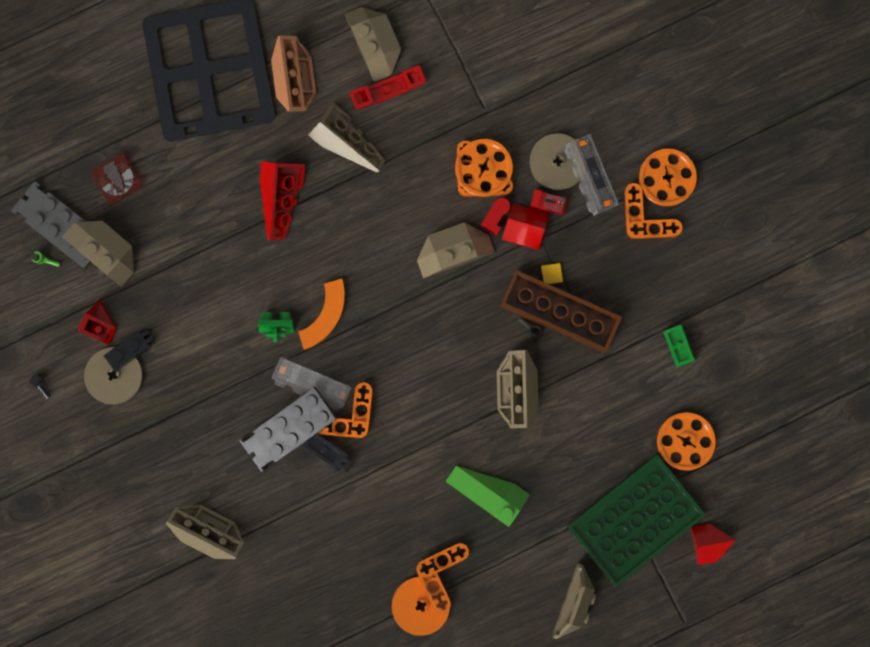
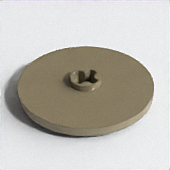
[529,133,586,190]
[84,347,142,405]

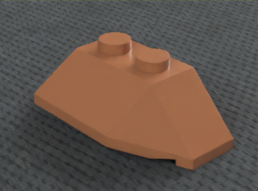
[271,36,316,111]

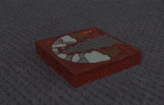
[90,153,143,205]

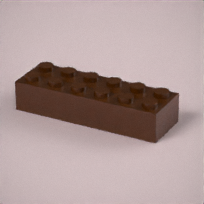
[500,270,622,354]

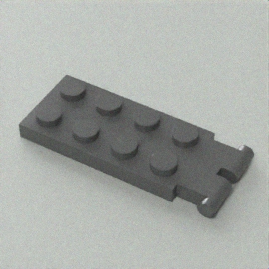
[10,181,91,269]

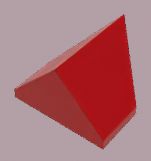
[77,298,117,345]
[691,524,736,565]

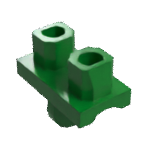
[258,312,294,343]

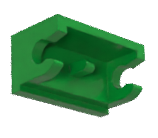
[663,325,696,367]

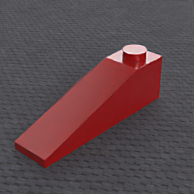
[260,161,305,240]

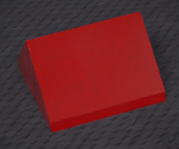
[502,203,549,250]

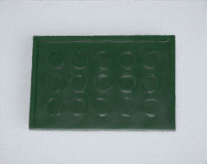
[566,454,706,588]

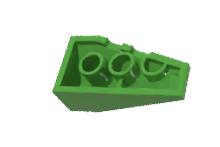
[445,466,530,527]

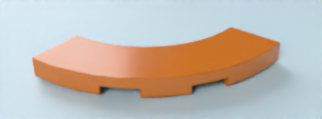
[298,278,345,350]

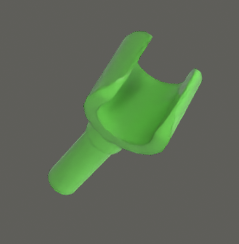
[32,251,60,267]

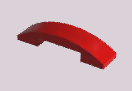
[349,65,426,110]

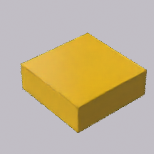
[541,263,563,285]

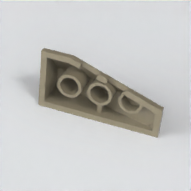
[308,102,386,173]

